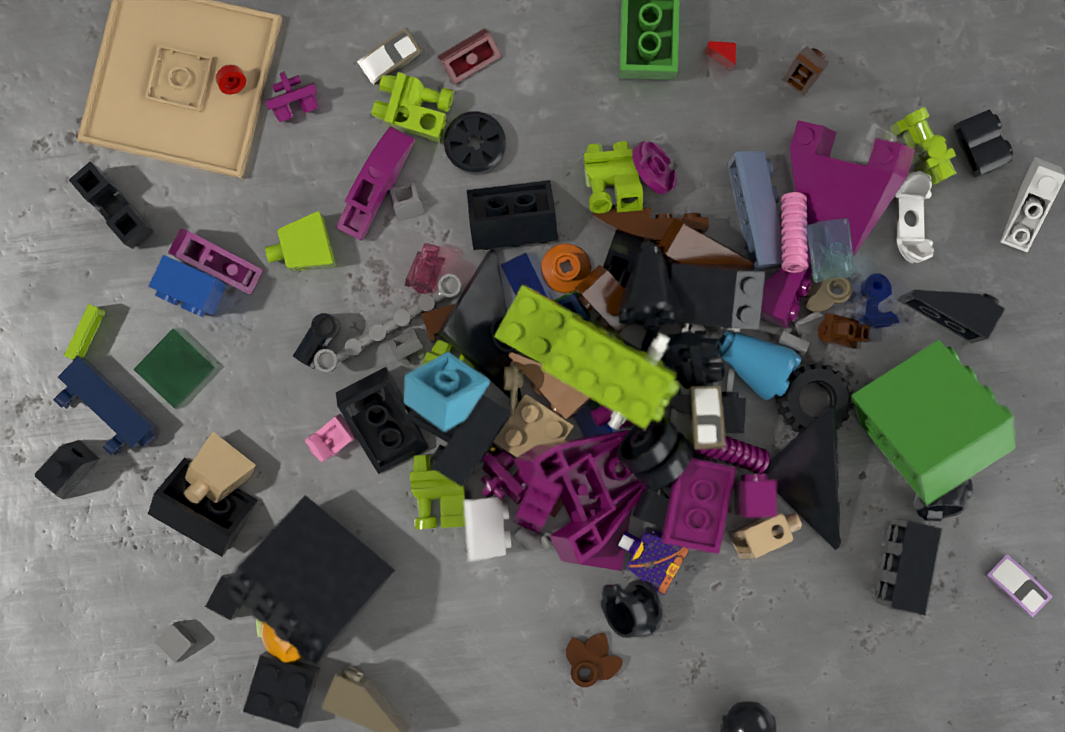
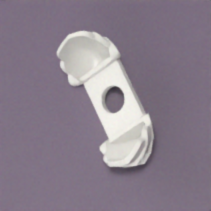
[895,171,934,263]

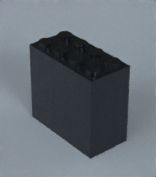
[225,495,395,665]

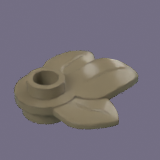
[805,259,852,312]
[504,361,523,416]

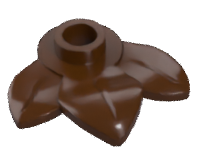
[566,633,623,687]

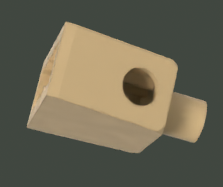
[185,432,256,503]
[728,513,802,559]

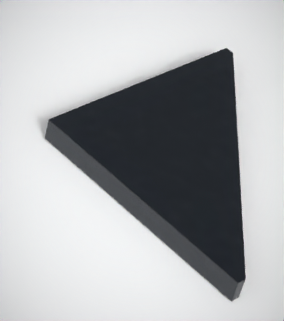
[438,249,522,401]
[757,404,841,550]

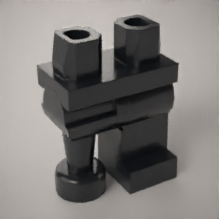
[641,330,725,390]

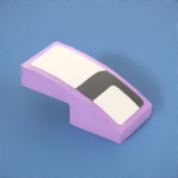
[987,554,1052,618]

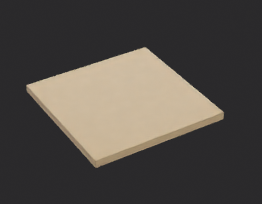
[77,0,282,180]

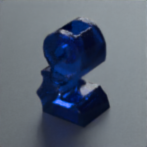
[860,273,900,329]

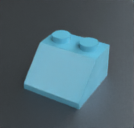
[404,352,489,432]

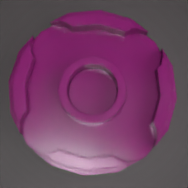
[632,141,677,195]

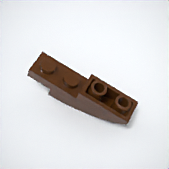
[592,204,709,244]

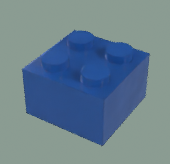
[148,255,227,317]

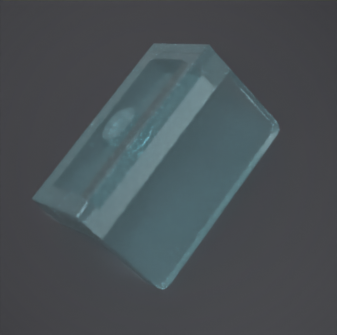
[806,218,856,282]

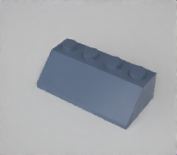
[728,151,784,271]

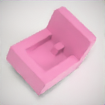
[305,414,356,462]

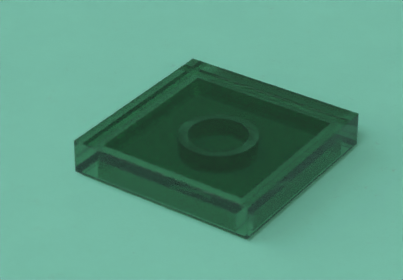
[133,328,216,409]

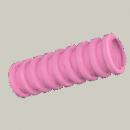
[781,192,808,273]

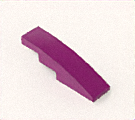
[513,474,562,534]

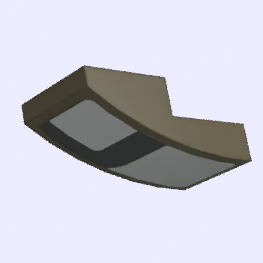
[357,28,423,85]
[690,386,725,449]

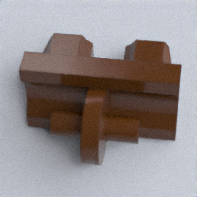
[818,313,870,349]

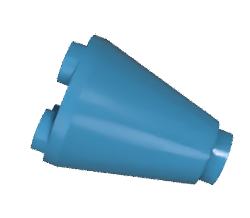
[720,331,801,400]

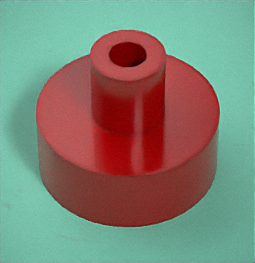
[215,65,246,95]

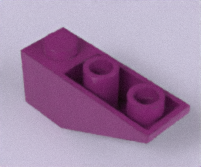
[760,242,823,329]

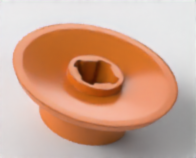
[541,243,591,294]

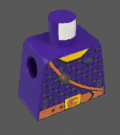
[617,527,690,596]

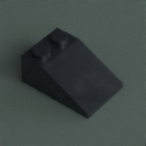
[669,263,765,329]
[898,290,1005,343]
[336,367,429,474]

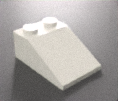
[464,497,512,561]

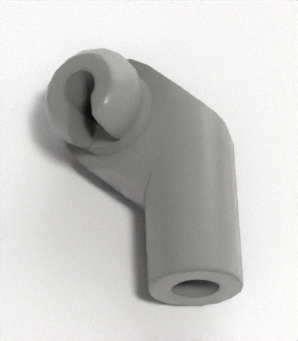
[513,526,554,553]

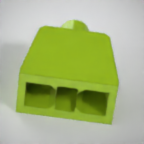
[265,211,336,271]

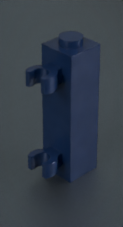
[53,356,158,455]

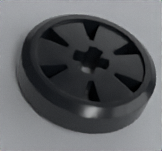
[444,111,506,175]

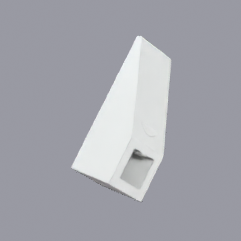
[1001,157,1065,252]

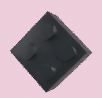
[243,651,321,729]

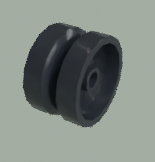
[617,415,694,489]

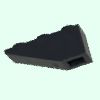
[667,389,746,434]

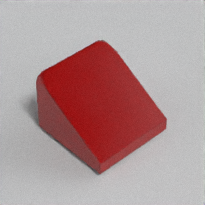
[705,41,736,70]

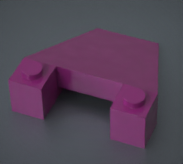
[790,120,915,256]
[514,430,647,564]

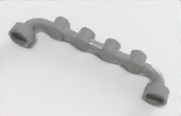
[314,274,462,373]

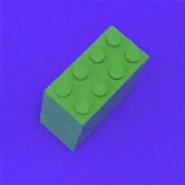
[851,340,1016,505]

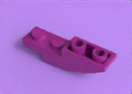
[336,126,416,240]

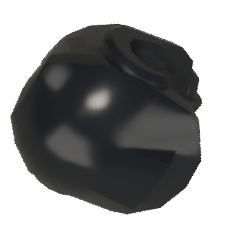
[913,478,973,522]
[601,579,664,638]
[720,701,776,732]

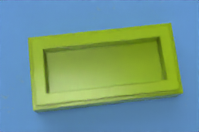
[63,304,106,360]

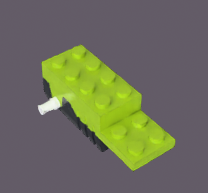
[494,285,680,430]

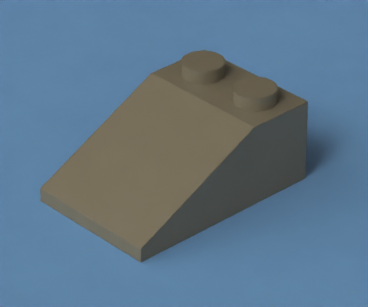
[321,666,410,732]

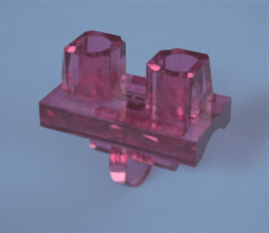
[405,243,445,294]

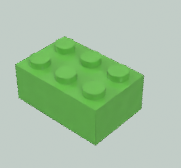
[619,0,680,80]

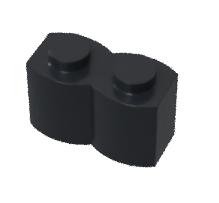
[953,109,1013,178]

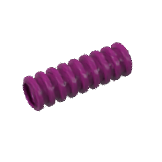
[694,436,770,474]

